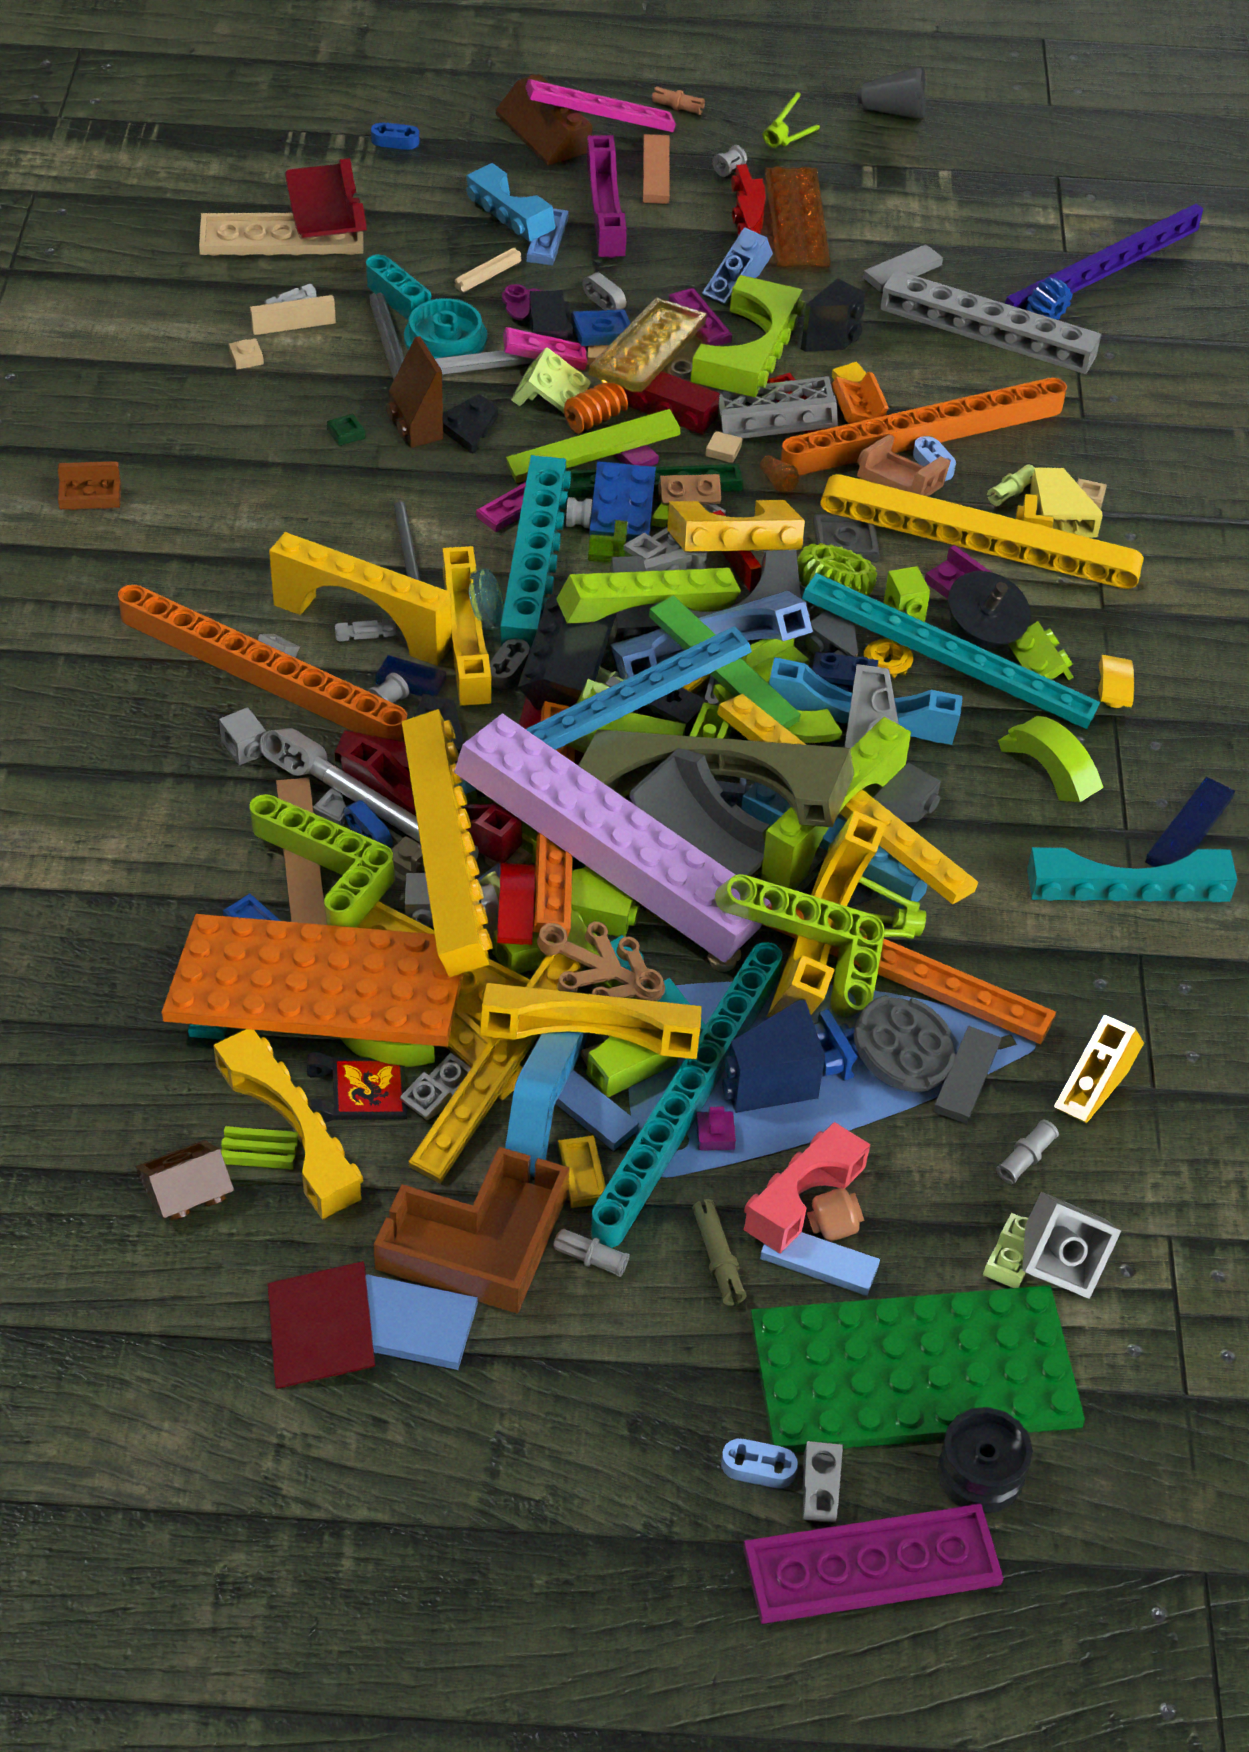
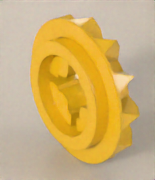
[864,639,913,679]

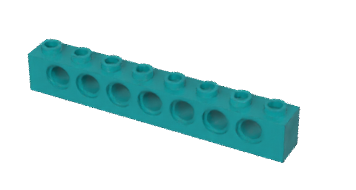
[501,455,571,648]

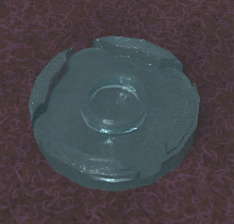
[469,568,504,631]

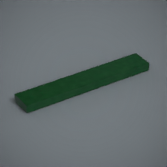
[567,464,743,498]

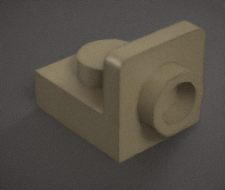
[391,836,425,877]

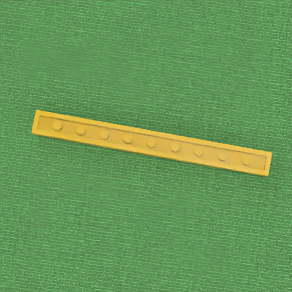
[717,694,978,905]

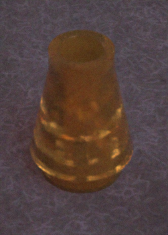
[760,455,799,492]

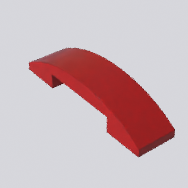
[497,863,535,945]

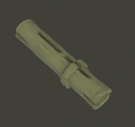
[692,1199,747,1305]

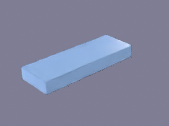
[760,1232,880,1296]

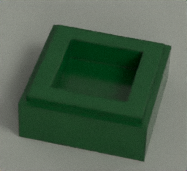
[327,413,365,446]

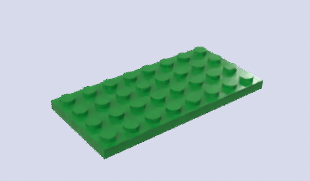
[750,1285,1085,1453]

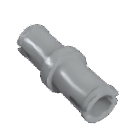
[996,1119,1059,1184]

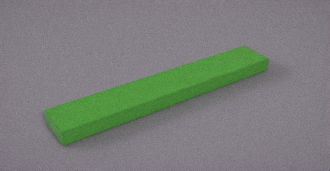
[649,595,801,729]

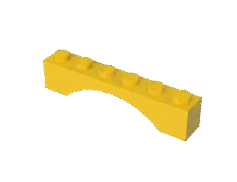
[442,546,491,706]
[480,983,702,1059]
[213,1029,363,1220]

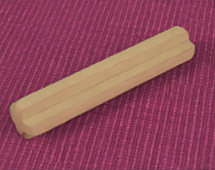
[455,248,521,293]

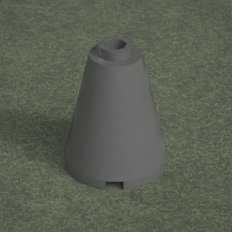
[857,67,927,119]

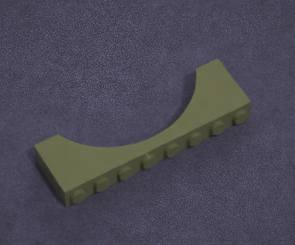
[579,730,854,827]

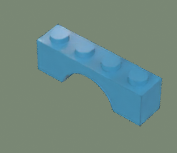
[466,163,556,242]

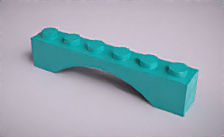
[1027,847,1237,902]

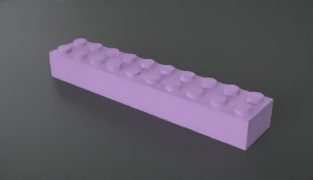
[454,713,771,963]

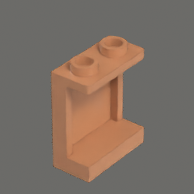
[857,434,951,497]

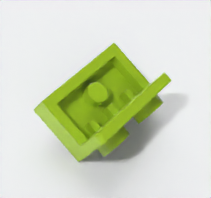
[1008,621,1074,680]

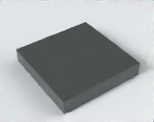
[813,514,880,562]

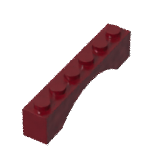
[341,736,522,864]

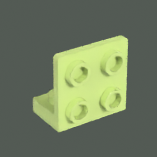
[511,347,591,414]

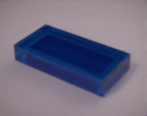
[376,655,446,697]

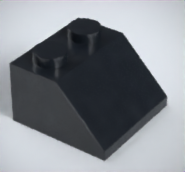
[801,278,865,352]

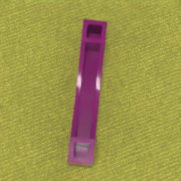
[587,135,627,258]

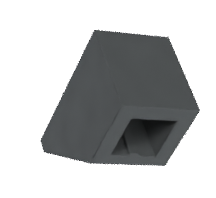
[804,610,858,657]

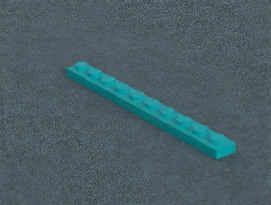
[802,573,1100,729]

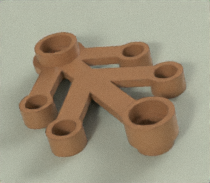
[537,922,665,1001]

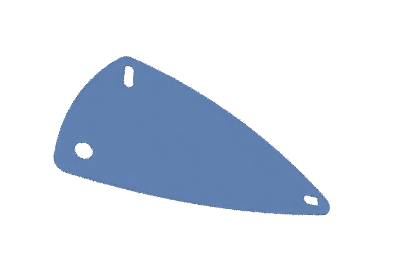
[628,982,1036,1178]

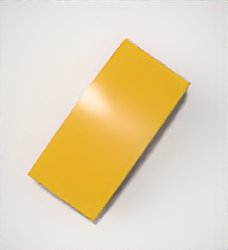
[1098,655,1134,708]

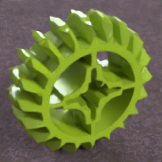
[797,543,878,597]

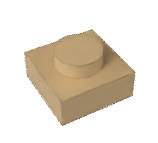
[229,338,264,369]

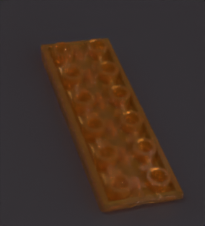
[765,167,831,268]

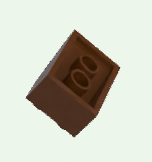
[386,336,443,448]

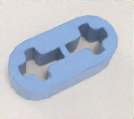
[913,436,956,481]
[721,1439,797,1488]

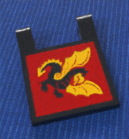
[307,1052,407,1123]

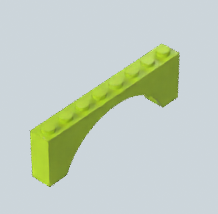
[571,712,686,937]

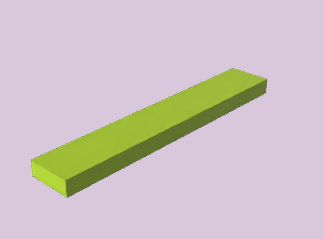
[506,409,680,483]

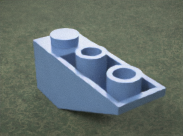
[702,227,773,305]

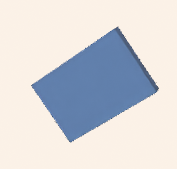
[366,1274,478,1370]

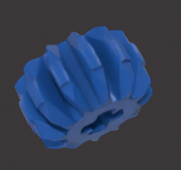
[1026,277,1073,320]

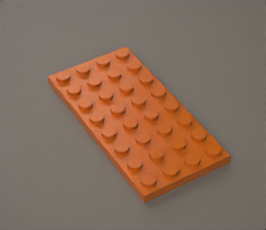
[162,914,464,1047]

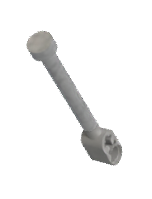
[260,728,479,859]

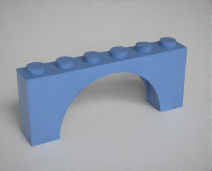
[610,591,813,680]

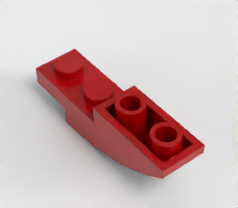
[731,164,765,236]

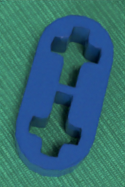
[371,123,419,149]
[344,800,393,848]

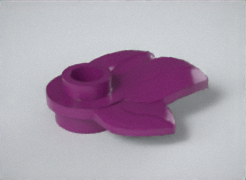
[502,284,542,321]

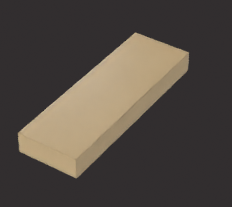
[250,295,336,335]

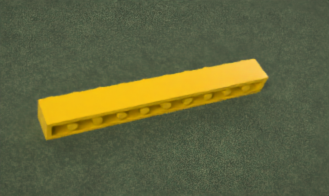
[402,709,492,978]

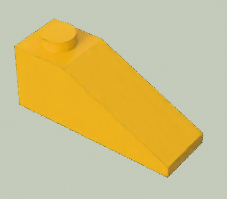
[1054,1015,1144,1124]

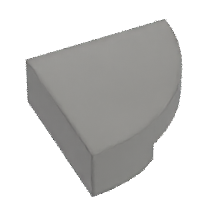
[313,788,346,826]

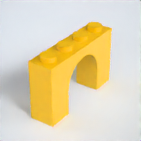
[667,500,805,551]

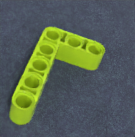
[249,794,395,927]
[715,874,885,1018]

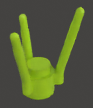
[763,92,820,147]
[859,876,926,939]

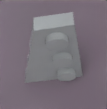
[845,664,899,749]

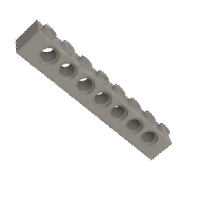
[880,270,1101,374]

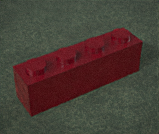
[603,355,720,434]

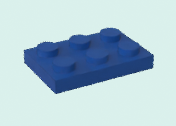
[589,461,656,542]

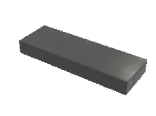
[933,1026,1001,1124]

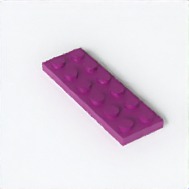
[743,1504,1003,1624]

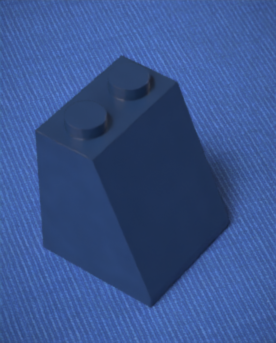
[722,999,825,1113]

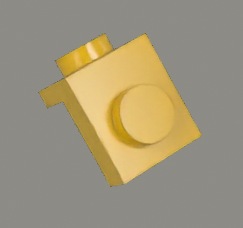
[1016,494,1053,528]

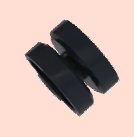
[937,1407,1033,1513]

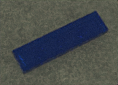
[1145,777,1235,867]

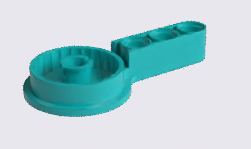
[366,254,487,359]

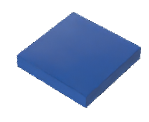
[570,309,636,346]

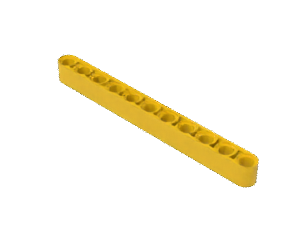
[820,474,1144,589]

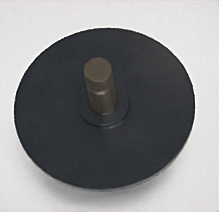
[948,571,1031,650]

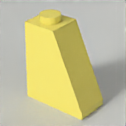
[1030,468,1103,537]

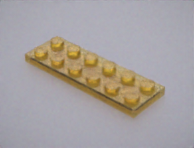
[589,297,707,392]

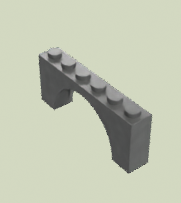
[610,549,801,640]

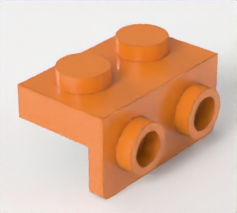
[831,372,889,423]

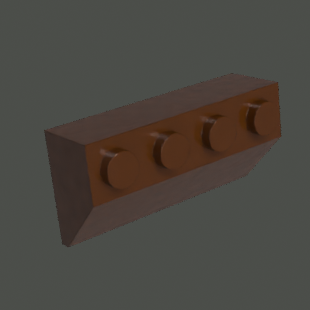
[496,74,592,166]

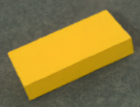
[558,1135,606,1208]

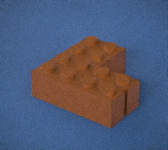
[373,1147,570,1314]

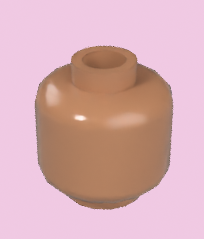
[807,1188,865,1242]

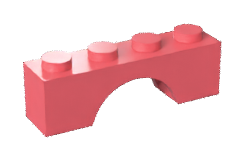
[744,1122,870,1254]

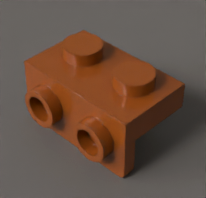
[58,461,121,510]

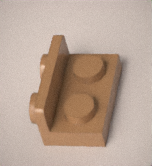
[657,474,721,506]

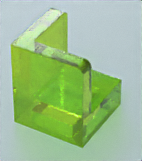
[588,520,628,563]

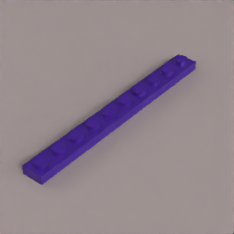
[1005,204,1203,310]

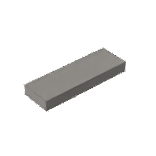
[863,244,943,292]

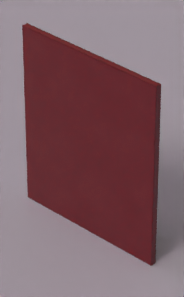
[268,1261,375,1389]

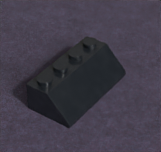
[518,595,617,710]

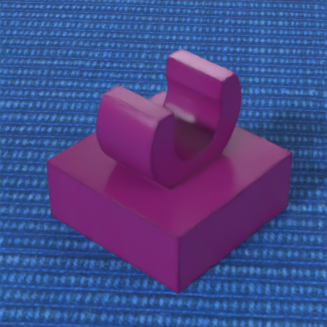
[696,1106,736,1150]

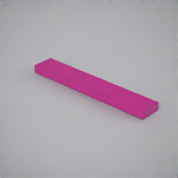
[525,79,676,132]

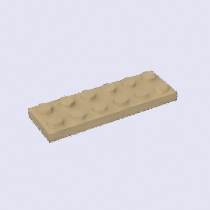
[199,213,363,256]

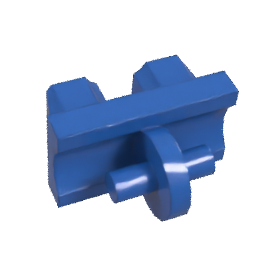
[814,1009,859,1081]

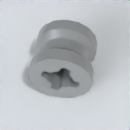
[566,497,592,529]

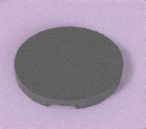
[854,995,956,1092]

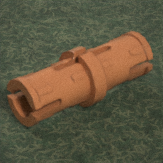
[652,86,705,115]

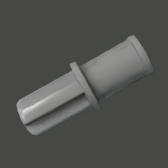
[553,1229,629,1277]

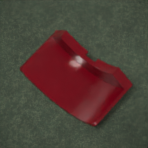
[285,158,367,239]

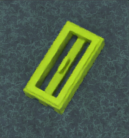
[221,1126,299,1170]

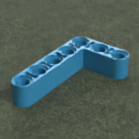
[505,1032,588,1178]

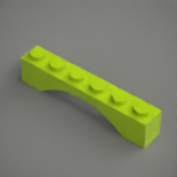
[556,568,741,623]

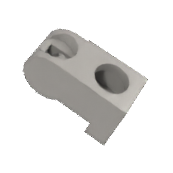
[802,1441,843,1523]

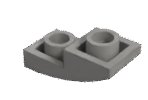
[400,1052,471,1120]

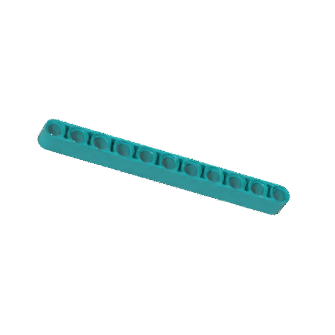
[591,942,783,1248]

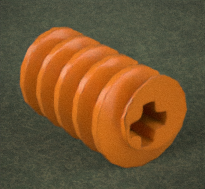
[564,379,628,434]

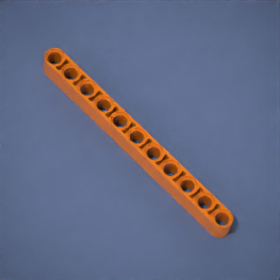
[780,378,1067,476]
[118,585,407,742]

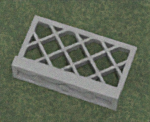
[717,376,838,438]

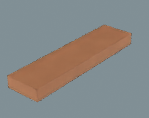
[643,134,670,204]

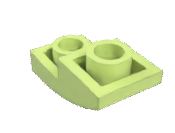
[983,1213,1028,1288]

